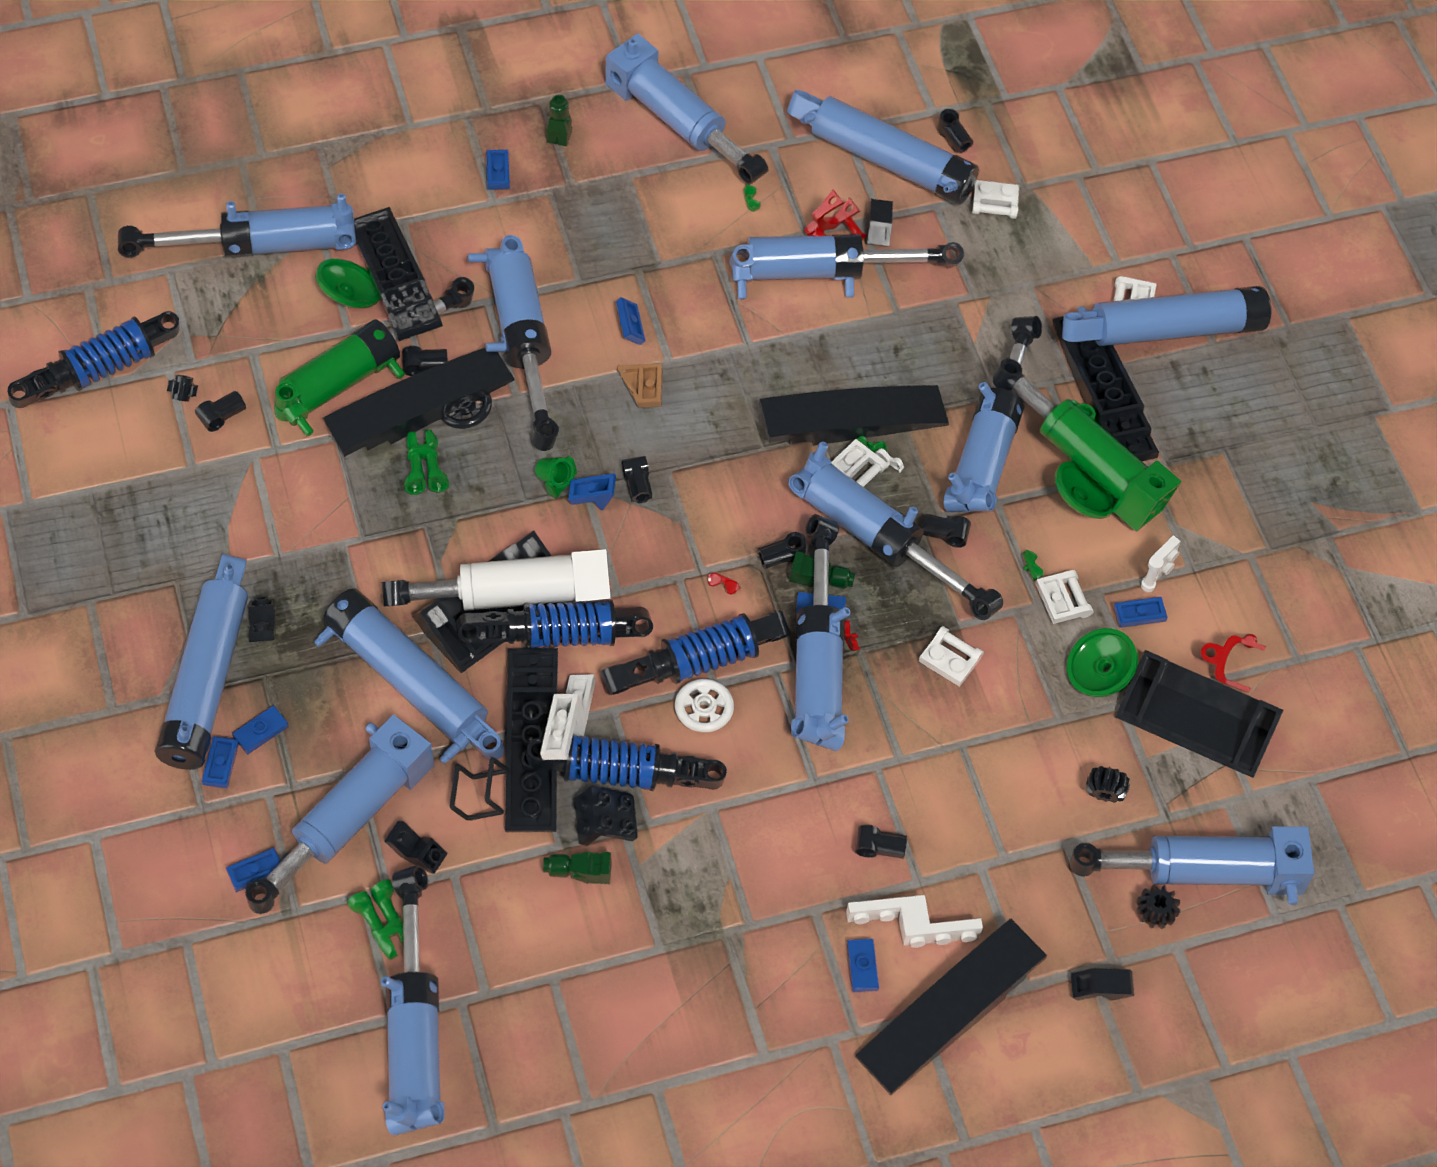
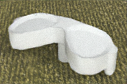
[875,449,904,473]

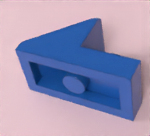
[568,473,616,510]

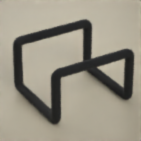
[450,757,509,821]

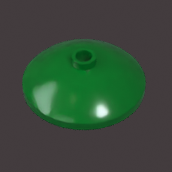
[315,259,380,309]
[1055,461,1116,519]
[1067,628,1138,698]

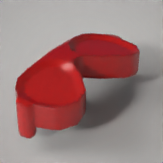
[708,573,741,595]
[844,620,860,651]

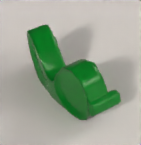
[743,184,761,212]
[856,436,887,453]
[1022,550,1044,582]

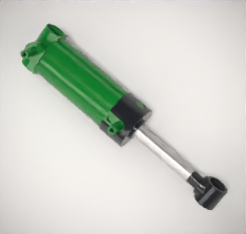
[274,277,474,436]

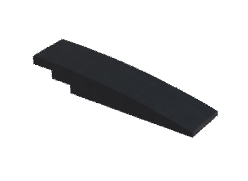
[354,207,443,341]
[1052,316,1159,461]
[323,348,515,457]
[759,385,949,446]
[505,648,558,832]
[855,918,1047,1095]

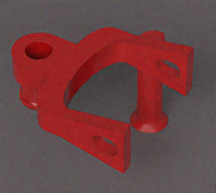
[804,189,867,240]
[1201,634,1266,692]

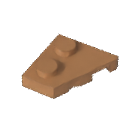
[618,363,663,408]

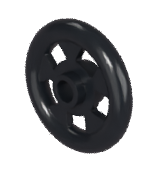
[441,393,492,429]

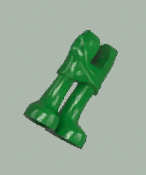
[404,430,449,495]
[347,879,404,960]

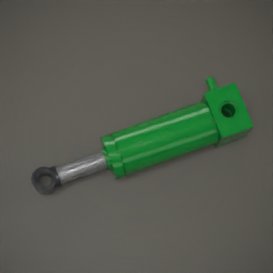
[992,358,1182,532]

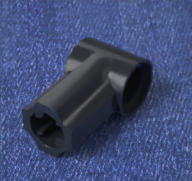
[937,109,973,153]
[402,345,448,376]
[195,391,246,432]
[621,456,652,504]
[922,514,971,548]
[758,532,806,569]
[855,825,907,859]

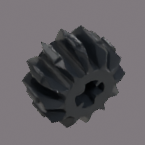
[1086,766,1130,803]
[1136,884,1180,929]

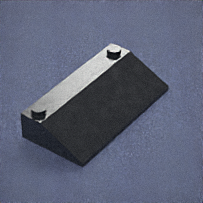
[413,530,558,673]
[1116,650,1284,778]

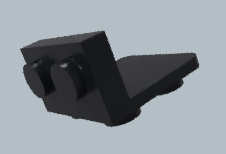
[574,786,638,846]

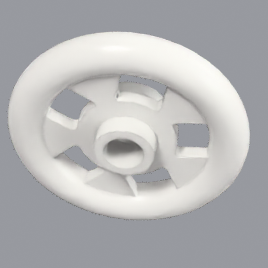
[675,679,734,733]

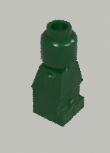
[546,94,572,147]
[789,551,855,589]
[543,851,612,884]

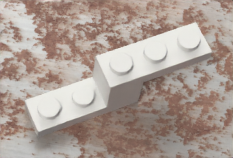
[540,675,596,760]
[846,895,983,948]

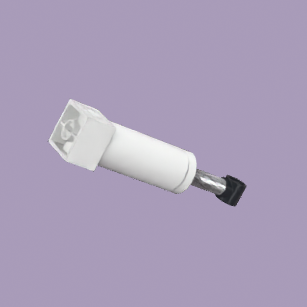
[381,549,610,611]

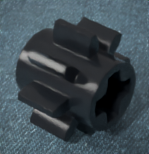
[167,375,198,402]

